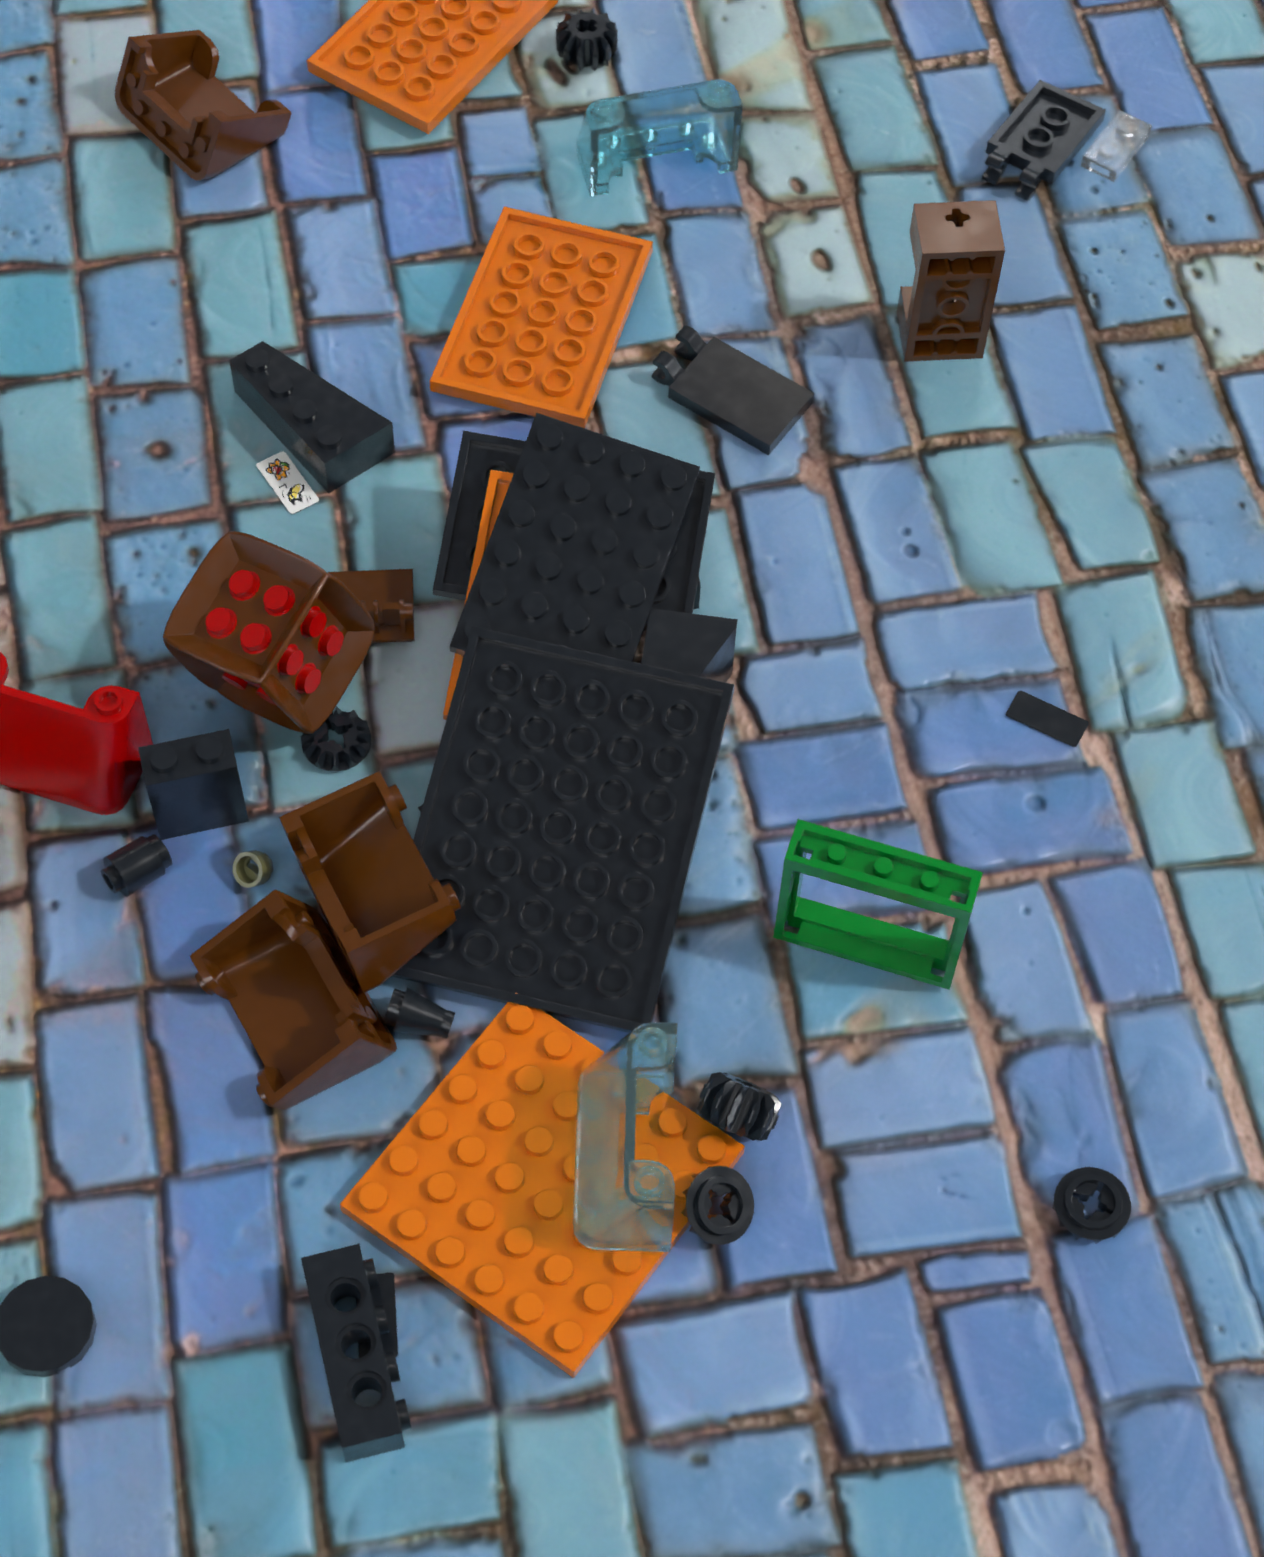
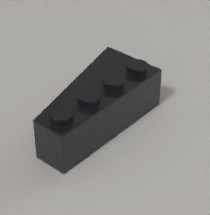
[229,341,395,493]

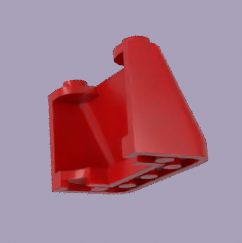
[0,652,153,815]

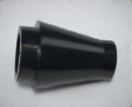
[383,987,456,1039]

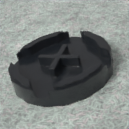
[0,1276,97,1377]

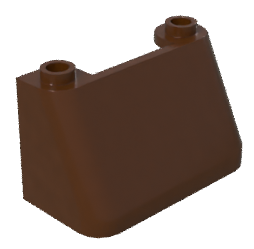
[115,30,292,181]
[279,771,461,994]
[190,889,397,1110]

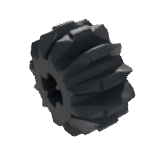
[556,8,618,71]
[697,1072,782,1141]

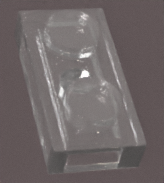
[1081,110,1152,182]

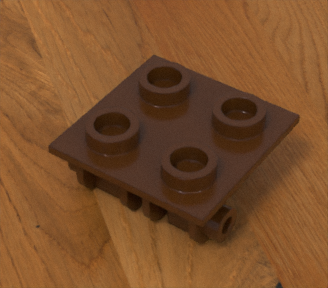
[328,569,415,643]

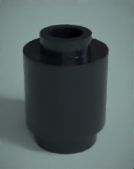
[101,834,172,897]

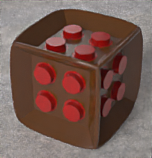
[163,531,375,734]

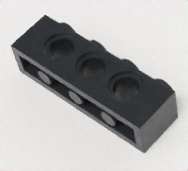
[301,1244,412,1463]

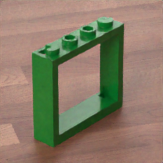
[773,819,983,990]

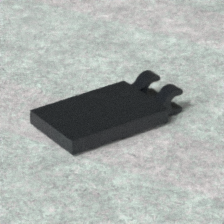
[982,80,1106,201]
[652,325,814,455]

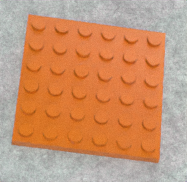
[340,993,745,1378]

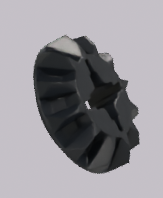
[300,706,372,771]
[681,1166,754,1245]
[1052,1167,1131,1244]

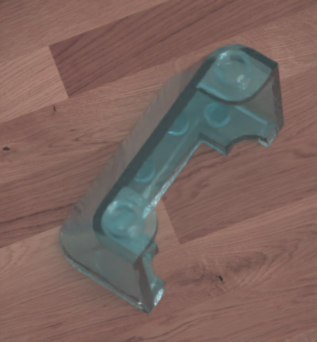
[576,79,743,197]
[573,1022,677,1252]

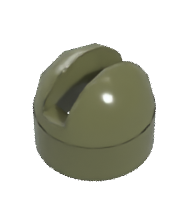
[233,850,273,888]

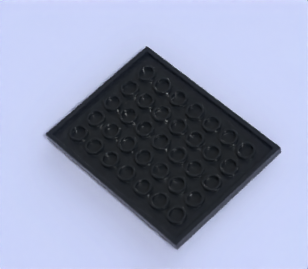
[392,626,734,1037]

